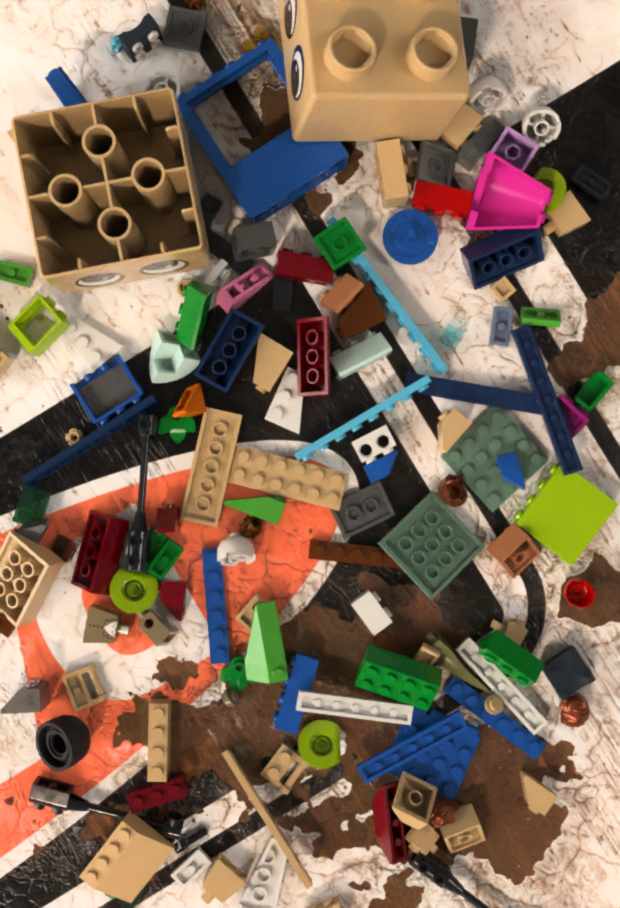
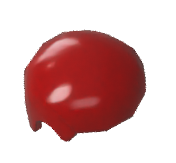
[564,578,596,609]

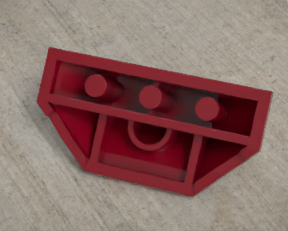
[372,781,411,865]

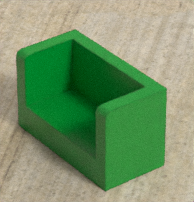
[572,371,614,413]

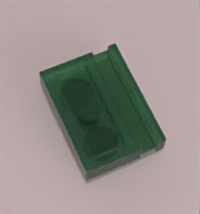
[12,484,52,524]

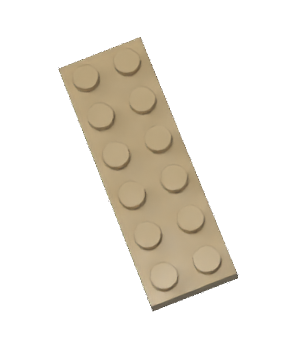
[180,407,243,527]
[228,445,349,511]

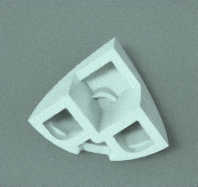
[149,329,201,383]

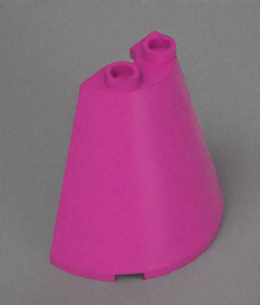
[465,151,553,230]

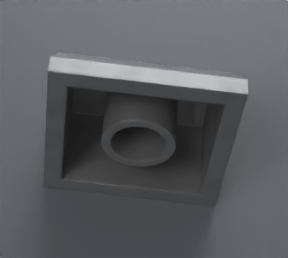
[1,678,50,714]

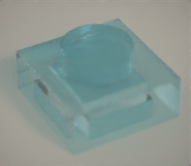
[438,324,465,350]

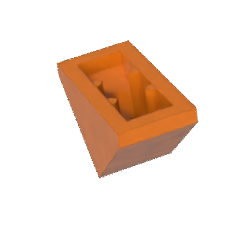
[172,383,207,418]

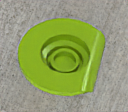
[533,167,567,214]
[110,568,158,613]
[298,720,341,769]

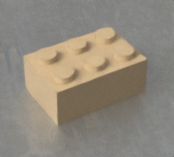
[374,138,412,209]

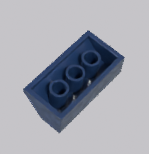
[459,228,544,290]
[193,307,266,394]

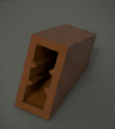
[335,285,387,341]

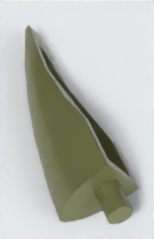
[425,631,491,693]

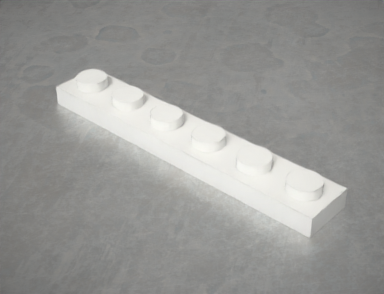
[455,636,548,735]
[296,689,414,725]

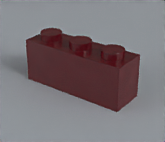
[273,248,334,287]
[126,771,190,814]

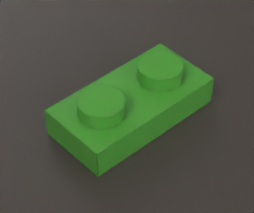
[0,260,35,288]
[520,306,561,328]

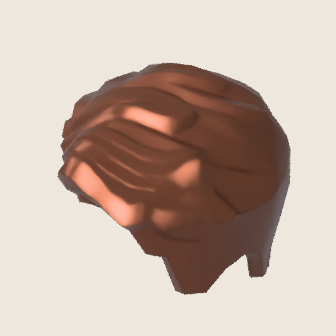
[437,474,468,507]
[559,692,590,727]
[429,795,459,828]

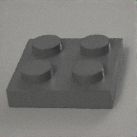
[162,5,208,53]
[414,140,457,187]

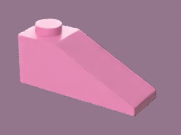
[215,262,274,314]

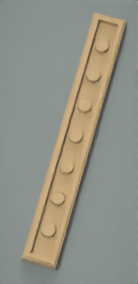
[221,748,313,889]

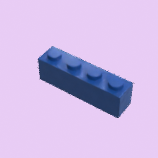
[272,651,319,735]

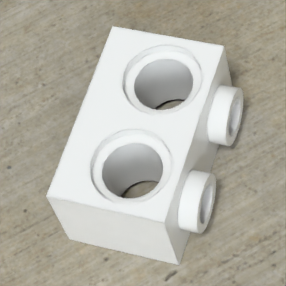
[351,425,396,464]

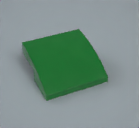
[148,526,184,581]

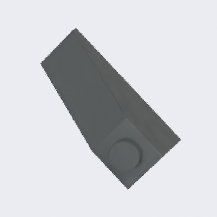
[455,117,505,172]

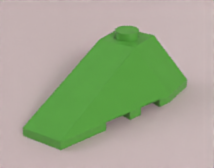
[244,600,288,684]

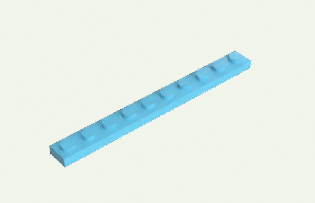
[326,216,449,375]

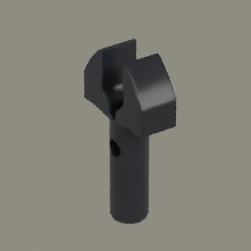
[174,827,208,854]

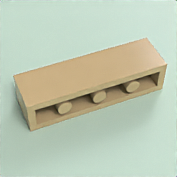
[147,698,171,782]

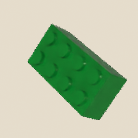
[354,644,443,711]

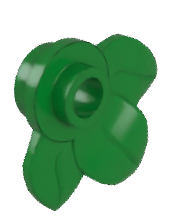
[158,406,196,444]
[220,656,257,693]

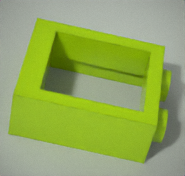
[7,294,71,357]

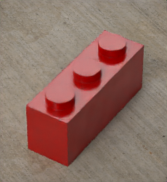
[411,180,473,220]

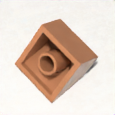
[320,273,364,319]
[486,522,541,579]

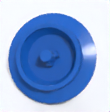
[382,209,438,265]

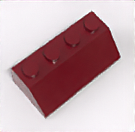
[297,316,331,397]
[71,509,130,595]

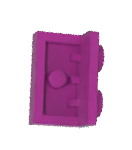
[558,394,589,439]

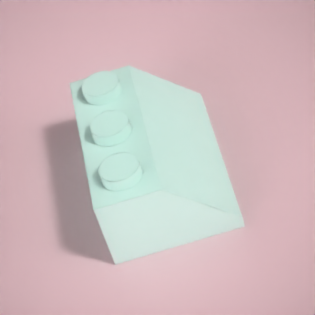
[330,331,393,380]

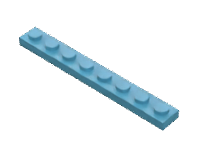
[294,375,431,462]

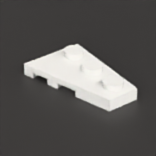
[63,315,125,371]
[265,367,303,434]

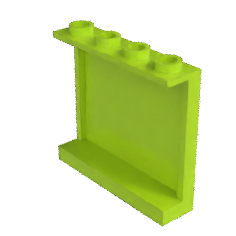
[514,462,619,566]

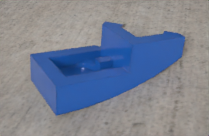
[363,450,399,483]
[496,452,526,490]

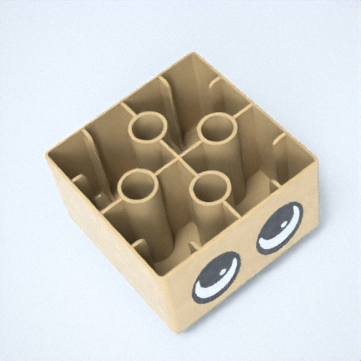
[278,0,470,142]
[11,87,212,294]

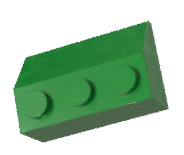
[174,280,214,351]
[479,630,545,687]

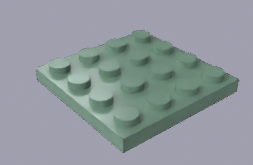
[440,407,549,512]
[378,490,485,600]

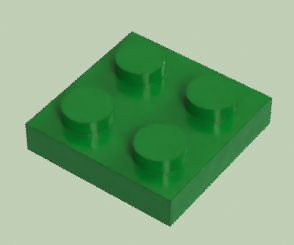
[313,217,367,271]

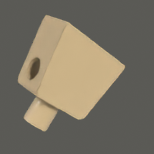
[540,190,591,237]
[201,852,247,904]

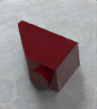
[155,504,180,533]
[158,579,187,621]

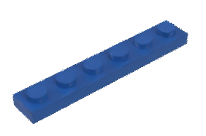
[202,548,230,664]
[442,675,546,760]
[356,710,469,784]

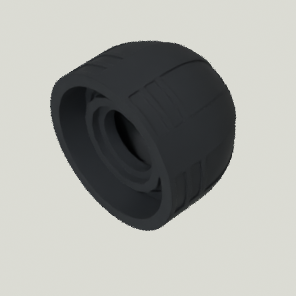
[35,715,91,772]

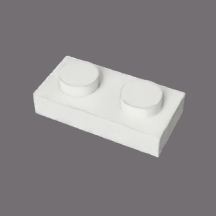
[203,258,229,292]
[171,846,213,890]

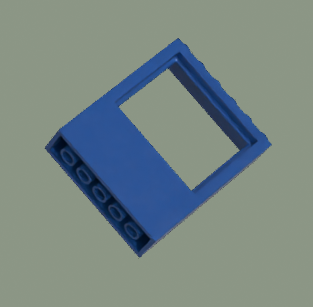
[176,38,349,225]

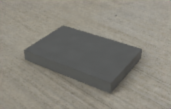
[330,480,396,539]

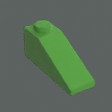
[224,494,286,525]

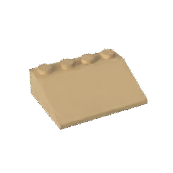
[0,530,64,628]
[79,811,176,903]

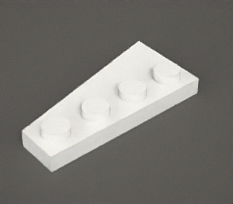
[237,835,291,908]

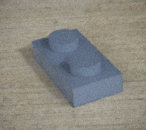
[488,306,513,347]

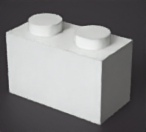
[350,589,393,636]

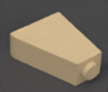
[253,334,294,394]

